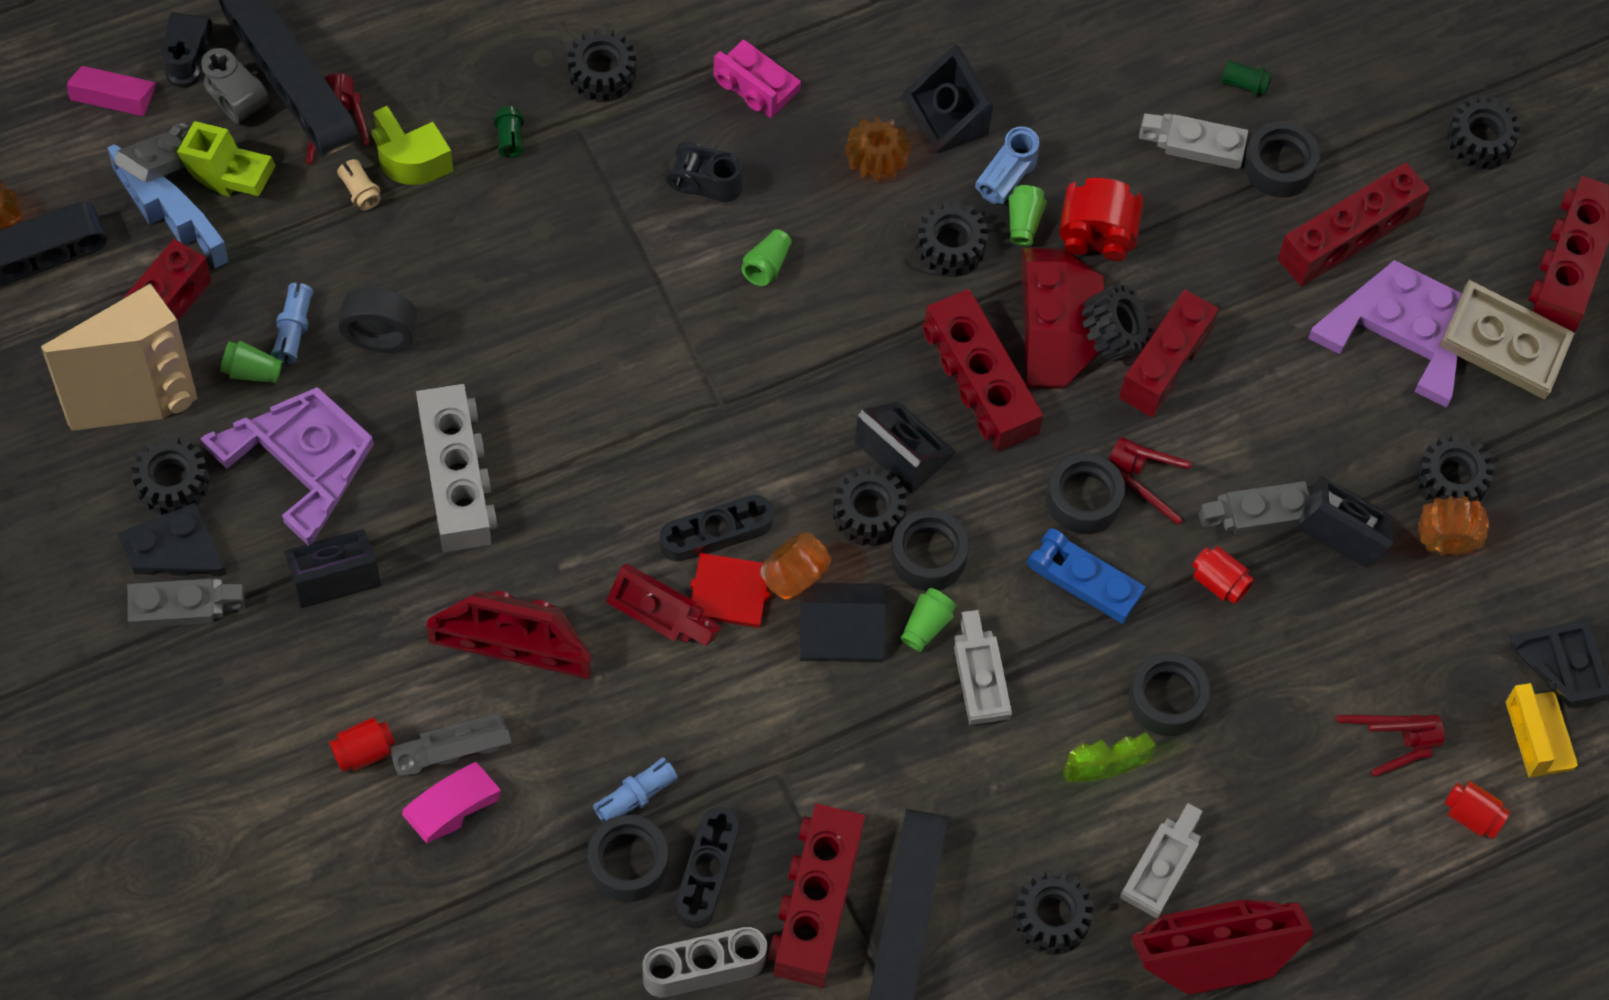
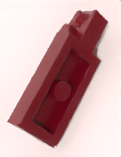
[606,563,721,646]

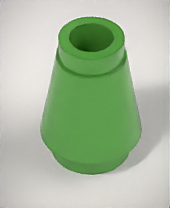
[1009,185,1047,246]
[742,229,792,286]
[220,340,283,383]
[901,588,956,652]

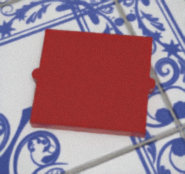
[690,553,771,628]

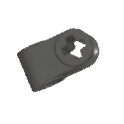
[201,48,270,124]

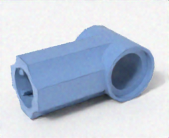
[975,127,1039,205]

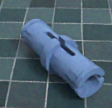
[271,283,313,364]
[593,757,678,822]

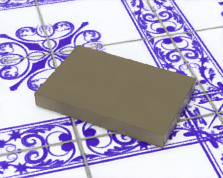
[1439,280,1575,400]

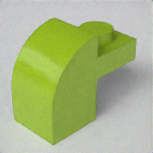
[371,106,453,185]
[177,121,276,197]

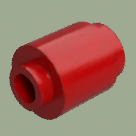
[1192,546,1255,605]
[328,717,395,773]
[1444,780,1511,839]

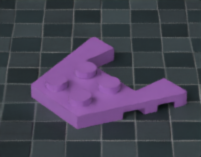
[1308,260,1461,408]
[200,387,374,546]

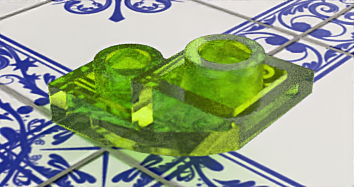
[1063,732,1156,782]

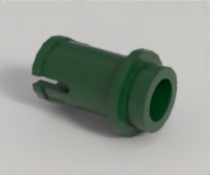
[1221,60,1272,96]
[494,106,524,158]

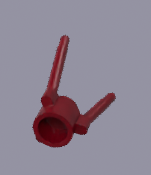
[305,73,371,165]
[1109,437,1192,525]
[1335,714,1444,777]

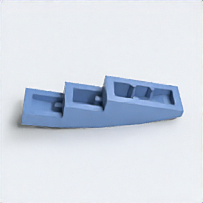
[107,144,229,269]

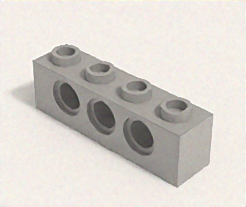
[416,384,497,553]

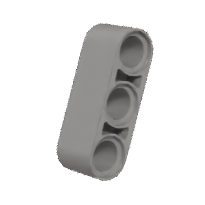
[643,927,767,998]

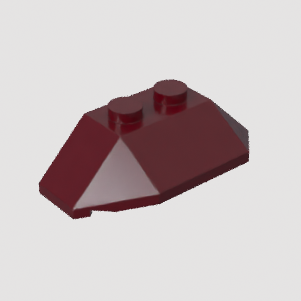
[1022,248,1104,389]
[426,591,592,680]
[1132,899,1313,995]

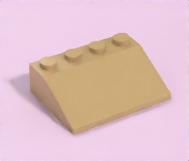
[41,284,198,431]

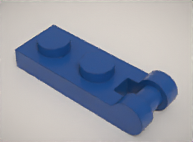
[1027,528,1146,624]

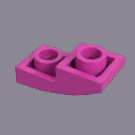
[402,762,501,843]

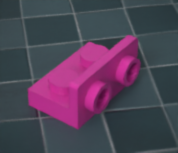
[713,39,801,118]

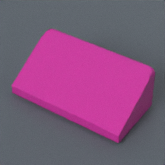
[66,66,156,117]

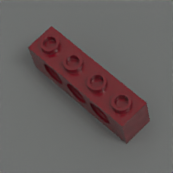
[1277,162,1431,287]
[1528,176,1609,333]
[123,239,212,322]
[922,289,1044,452]
[768,803,865,988]

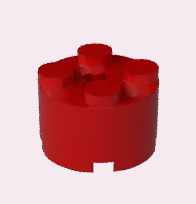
[1059,178,1144,261]

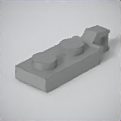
[1139,114,1248,169]
[954,610,1012,725]
[1120,803,1203,918]

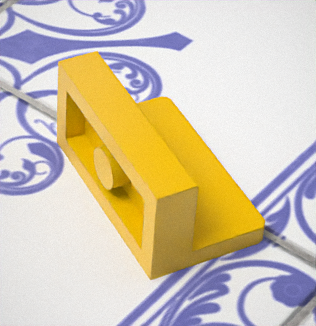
[1505,683,1578,778]

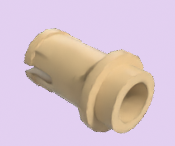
[337,159,381,211]

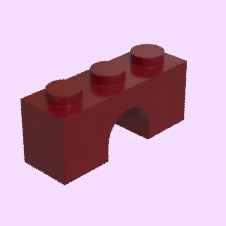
[1119,289,1219,418]

